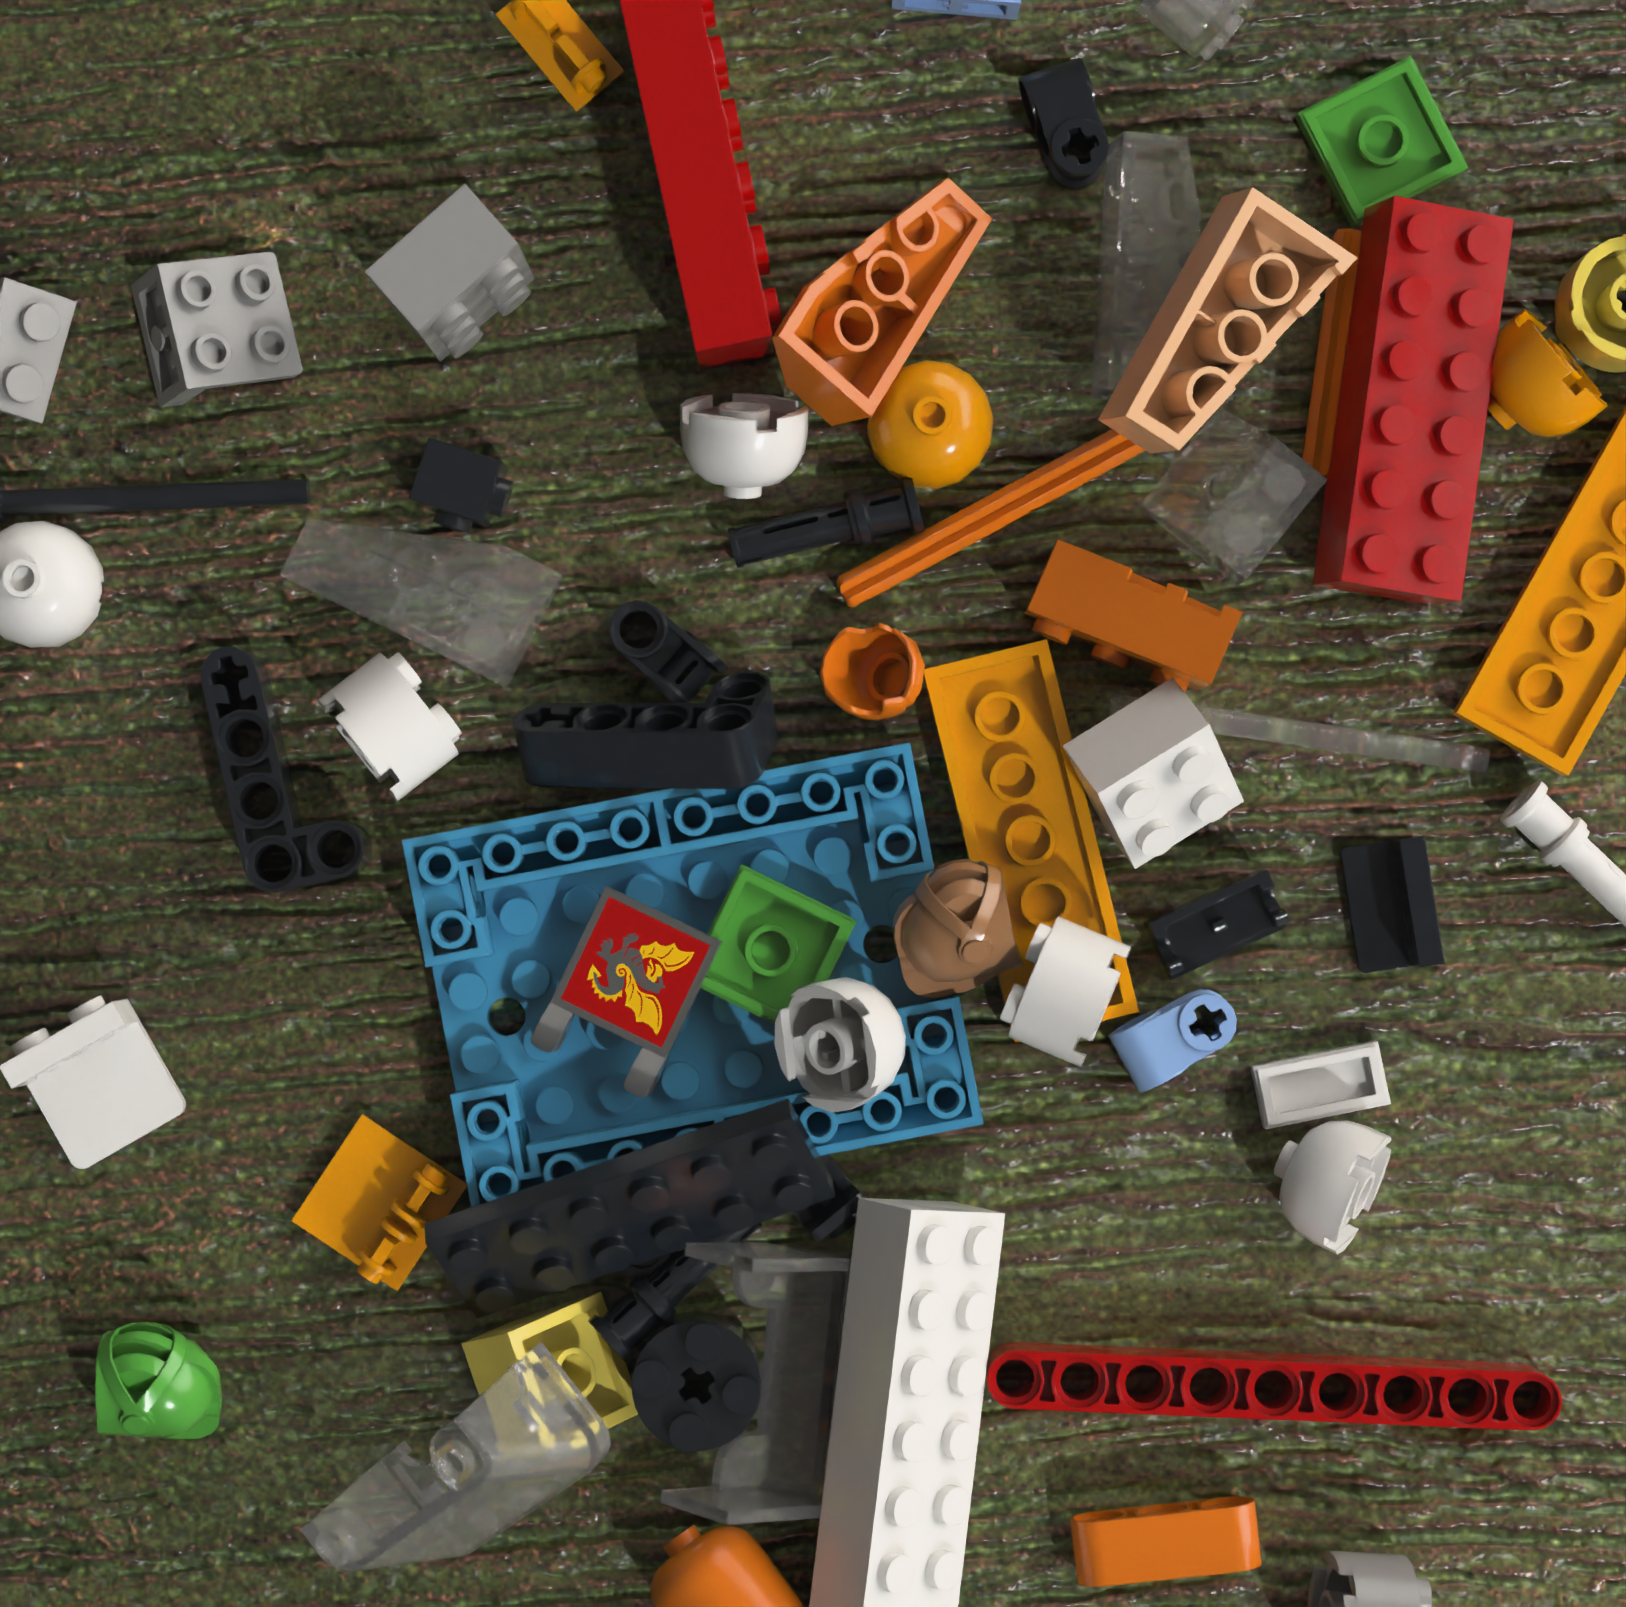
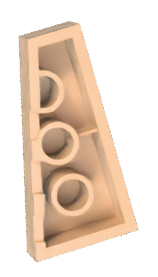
[1098,187,1357,454]

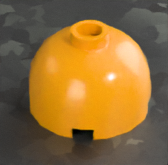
[1488,308,1608,438]
[867,360,994,490]

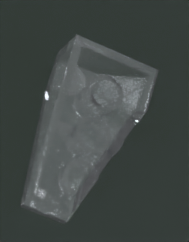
[280,518,564,688]

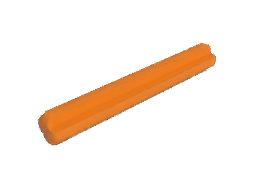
[1301,228,1362,480]

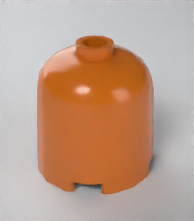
[650,1524,806,1607]

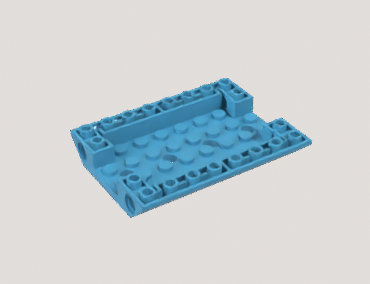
[402,743,984,1207]

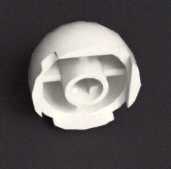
[680,393,809,499]
[0,521,104,648]
[774,977,906,1113]
[1274,1121,1391,1254]

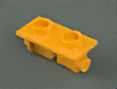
[495,0,625,112]

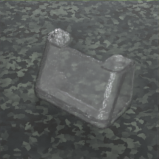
[301,1342,611,1572]

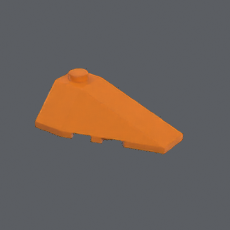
[772,178,993,426]

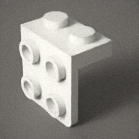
[0,996,186,1169]

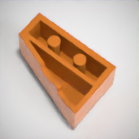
[1023,539,1243,692]

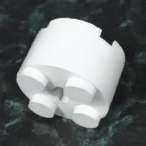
[318,652,462,801]
[1000,916,1131,1067]

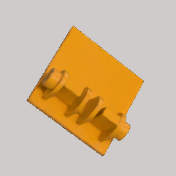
[291,1114,467,1291]

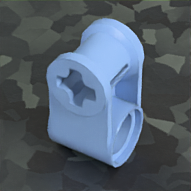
[1108,989,1237,1092]

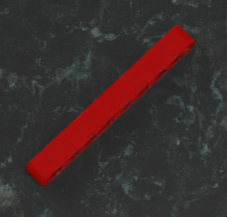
[985,1342,1562,1431]

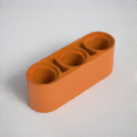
[1070,1496,1262,1587]

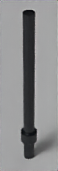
[0,479,310,522]

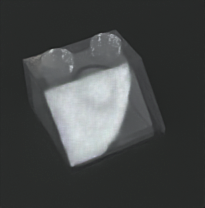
[1139,407,1328,586]

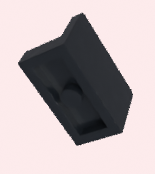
[1339,836,1445,973]

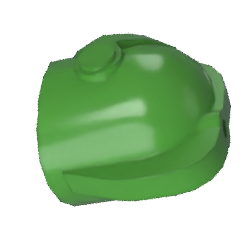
[95,1322,222,1439]

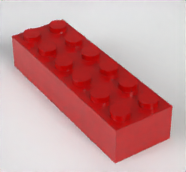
[620,0,782,372]
[1312,196,1514,605]

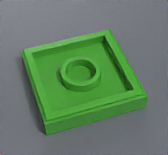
[1295,56,1468,229]
[701,864,857,1024]

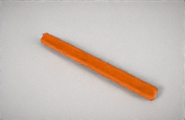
[836,429,1146,607]

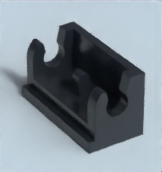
[1143,869,1289,980]

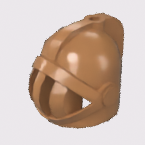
[893,859,1024,998]

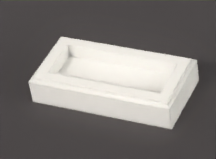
[1250,1040,1391,1129]

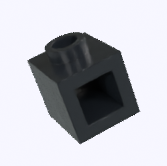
[409,438,513,534]

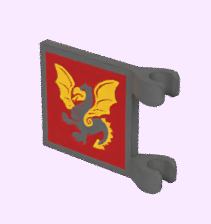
[531,886,723,1098]

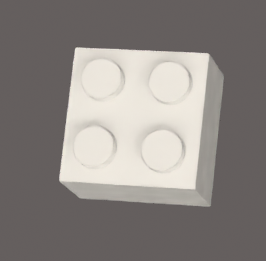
[1063,677,1244,869]

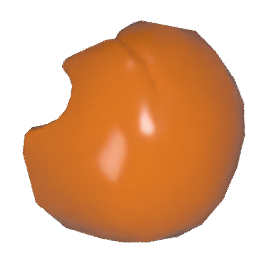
[819,623,925,721]

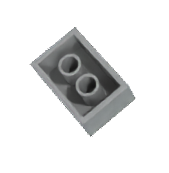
[365,184,535,362]

